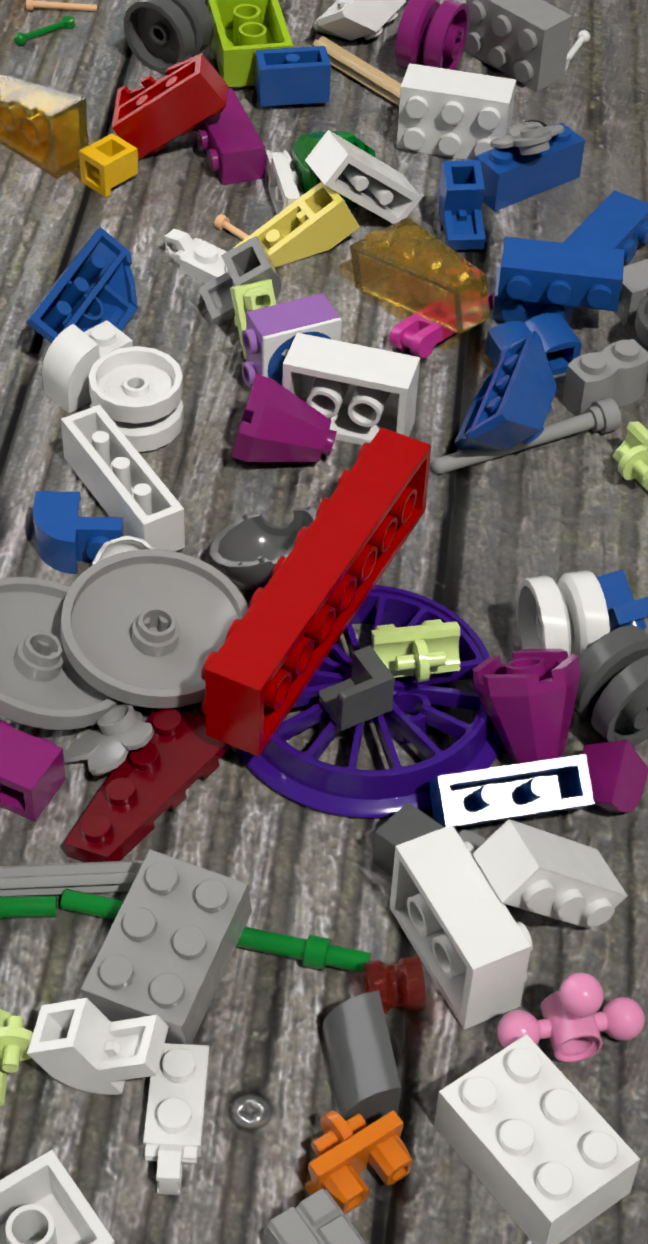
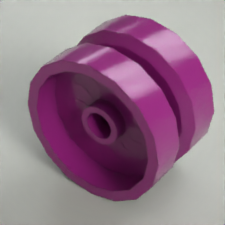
[395,0,469,70]

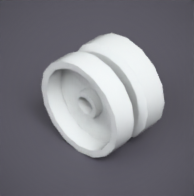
[88,346,184,452]
[516,570,610,658]

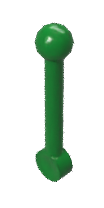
[14,16,75,46]

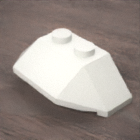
[313,0,407,41]

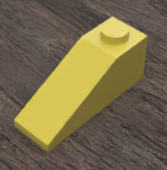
[233,181,360,267]

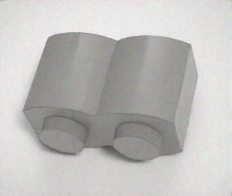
[562,339,648,416]

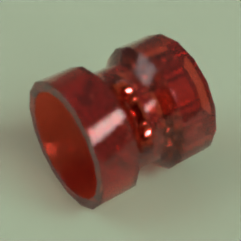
[363,956,426,1014]

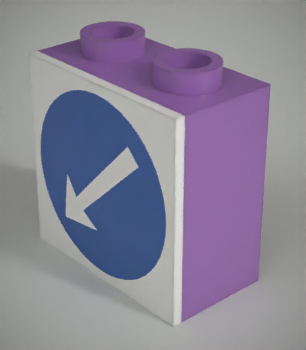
[242,293,342,387]

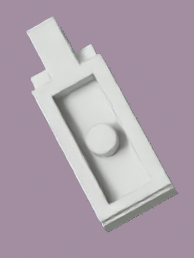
[265,150,304,215]
[164,229,228,284]
[143,1043,209,1195]

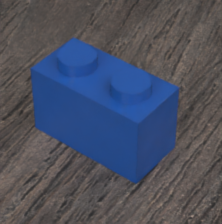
[255,46,331,108]

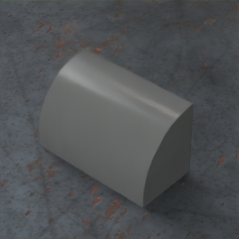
[322,990,401,1126]

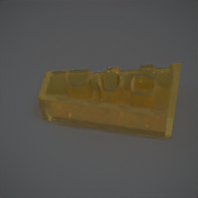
[0,74,89,179]
[350,217,490,334]

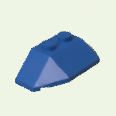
[26,227,138,343]
[454,331,557,450]

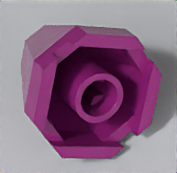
[230,374,337,462]
[472,649,581,764]

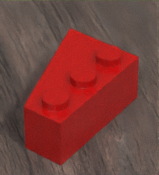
[112,53,228,159]

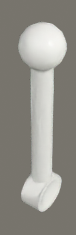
[565,30,590,71]

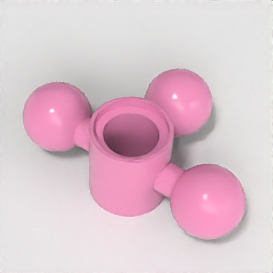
[497,972,645,1063]

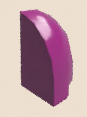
[582,739,648,812]

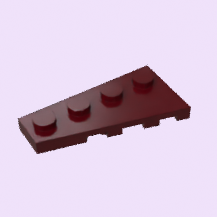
[63,708,238,862]

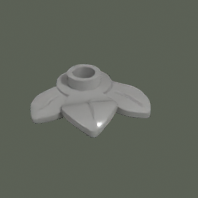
[490,121,564,155]
[64,704,154,776]

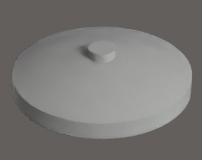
[60,549,249,709]
[0,577,124,730]

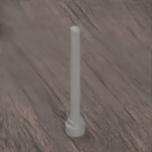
[432,397,621,475]

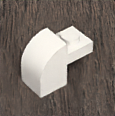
[42,320,133,413]
[27,998,169,1095]

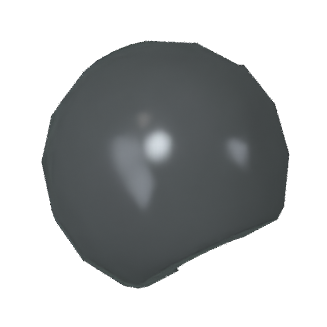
[209,506,317,592]

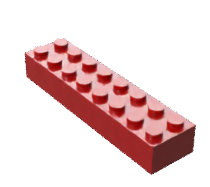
[201,427,431,757]

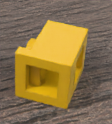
[79,133,138,197]

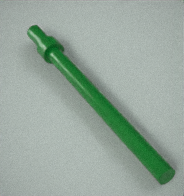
[61,889,371,974]

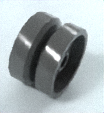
[123,0,213,73]
[573,625,648,747]

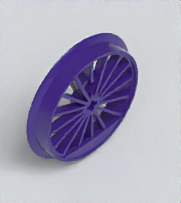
[236,585,503,818]

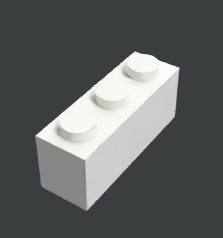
[305,130,422,227]
[473,819,628,929]

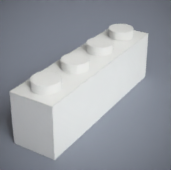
[61,405,185,552]

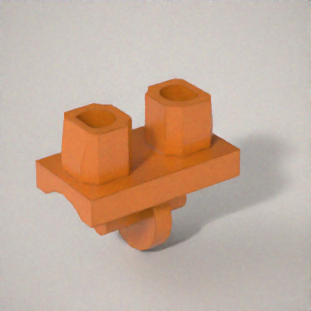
[305,1110,413,1215]

